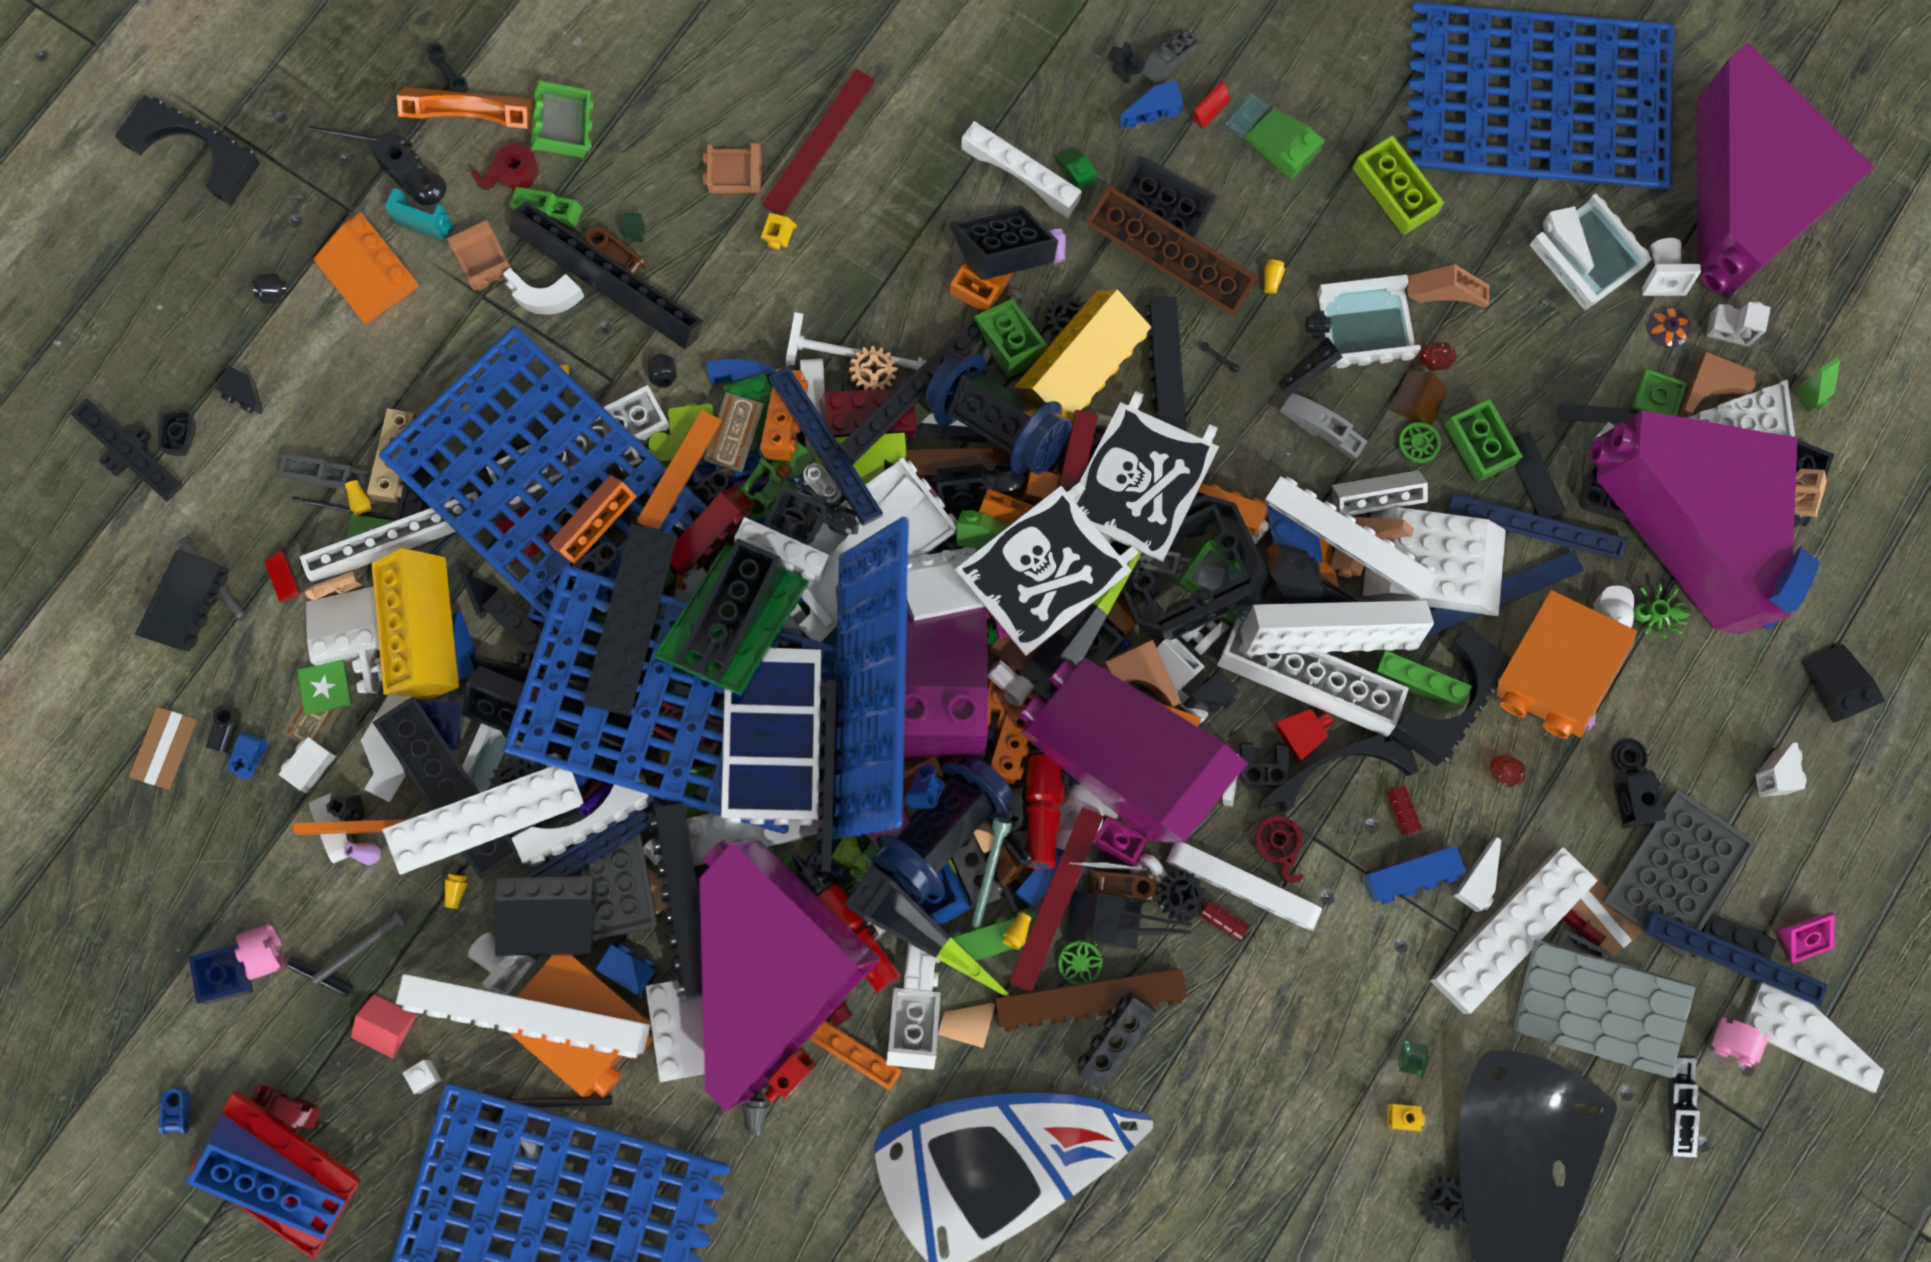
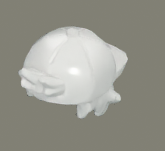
[1592,586,1634,628]

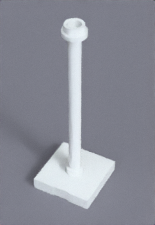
[785,312,926,371]

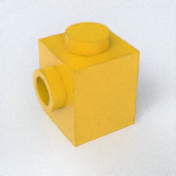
[1387,1104,1425,1131]

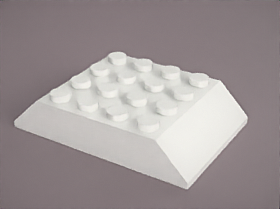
[1362,507,1506,616]

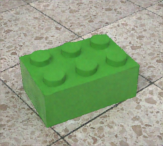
[1445,399,1523,483]

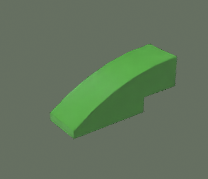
[509,187,583,228]

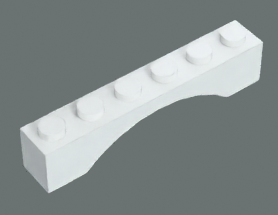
[962,121,1082,218]
[512,774,654,867]

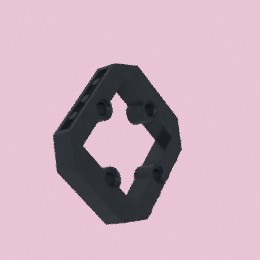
[1116,495,1268,640]

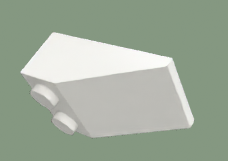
[886,988,941,1070]

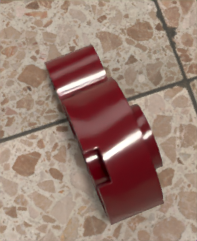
[472,143,539,191]
[1253,816,1303,884]
[251,1084,322,1129]

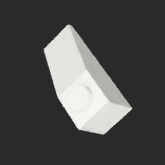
[1543,206,1594,276]
[1453,837,1501,912]

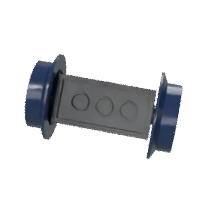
[926,353,1072,475]
[871,755,1013,903]

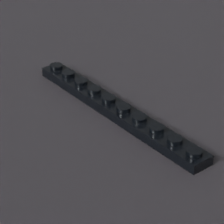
[837,310,984,465]

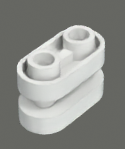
[803,463,842,506]
[1181,621,1229,655]

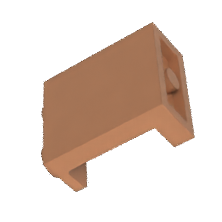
[703,143,762,193]
[447,220,513,291]

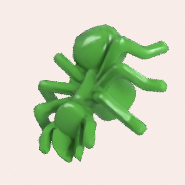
[1633,584,1690,638]

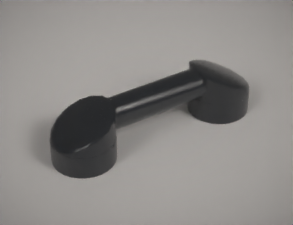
[427,43,468,93]

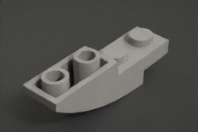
[1279,393,1367,460]

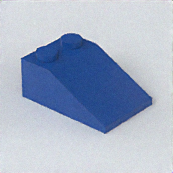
[916,861,972,926]

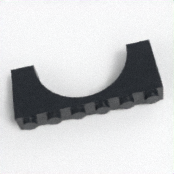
[115,95,260,205]
[1391,626,1512,767]

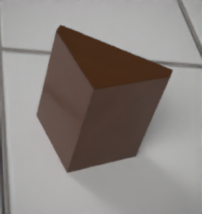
[1390,371,1448,426]

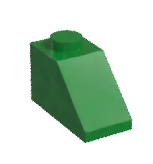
[1055,148,1097,191]

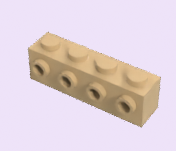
[367,408,418,504]

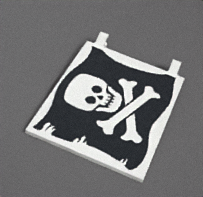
[1074,391,1219,562]
[955,482,1139,656]

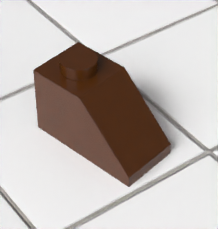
[995,843,1027,886]

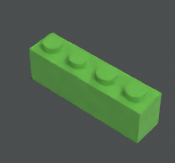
[1373,651,1471,711]
[949,910,1036,961]

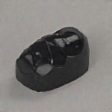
[158,410,196,456]

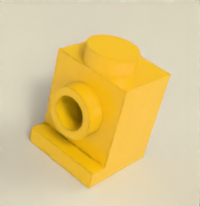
[761,213,797,250]

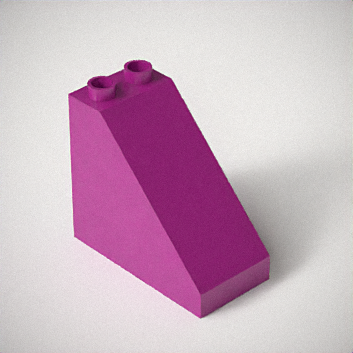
[1697,43,1875,299]
[1590,410,1798,634]
[903,607,988,762]
[1019,658,1248,842]
[700,839,881,1112]

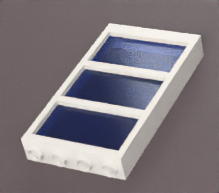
[721,648,821,826]

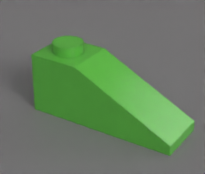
[1792,357,1840,412]
[957,510,1009,549]

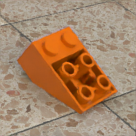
[950,262,1014,312]

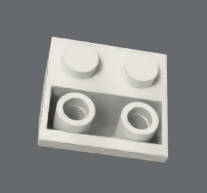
[1756,743,1806,797]

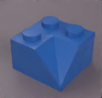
[596,944,658,996]

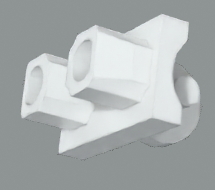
[352,651,383,694]

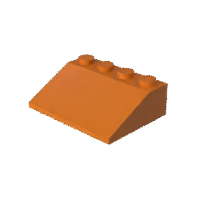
[313,212,419,325]

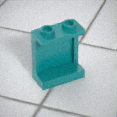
[385,188,453,241]

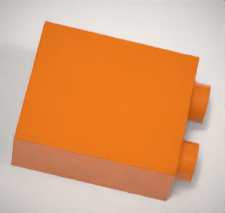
[1497,590,1637,739]
[509,955,653,1098]

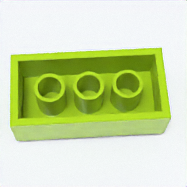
[1352,135,1444,236]

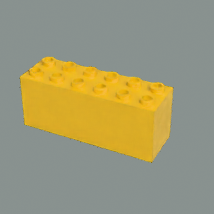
[1014,289,1151,424]
[372,548,459,701]

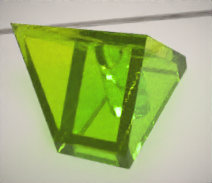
[832,835,868,876]

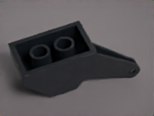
[1264,543,1360,604]
[1066,892,1192,950]

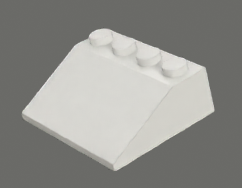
[907,547,985,621]
[306,586,380,666]
[646,981,705,1082]

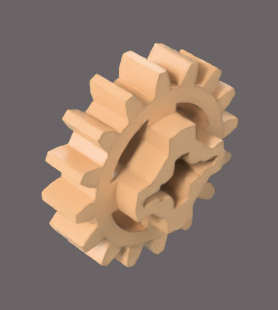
[849,346,898,390]

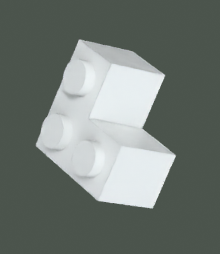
[1706,301,1771,347]

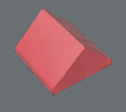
[351,994,417,1059]

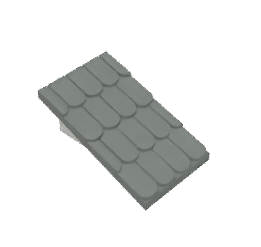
[1513,939,1696,1078]

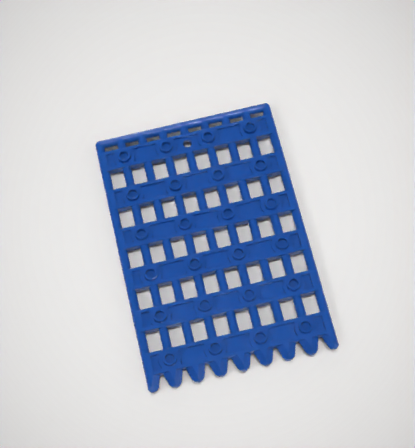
[1405,2,1674,189]
[379,326,708,631]
[832,516,909,839]
[504,565,836,834]
[391,1083,731,1262]

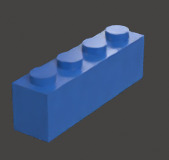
[1364,846,1466,905]

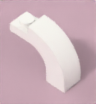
[503,268,584,315]

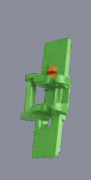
[739,442,815,521]

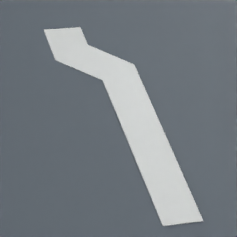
[798,477,926,642]
[361,695,418,802]

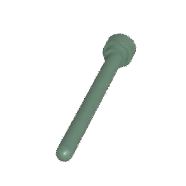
[972,817,1012,928]

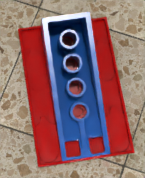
[187,1090,360,1260]

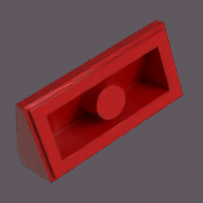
[1192,81,1230,129]
[264,551,302,603]

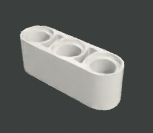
[309,793,354,863]

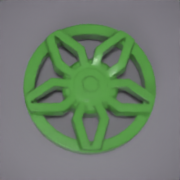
[1398,422,1441,464]
[1058,941,1102,985]

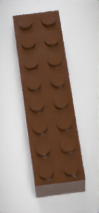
[1086,185,1260,316]

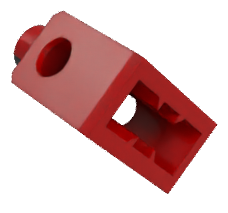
[1274,709,1334,763]
[764,1049,818,1104]

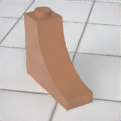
[1407,264,1489,307]
[1677,352,1756,418]
[1331,517,1414,578]
[1098,640,1181,707]

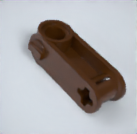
[585,226,647,275]
[1088,869,1158,902]

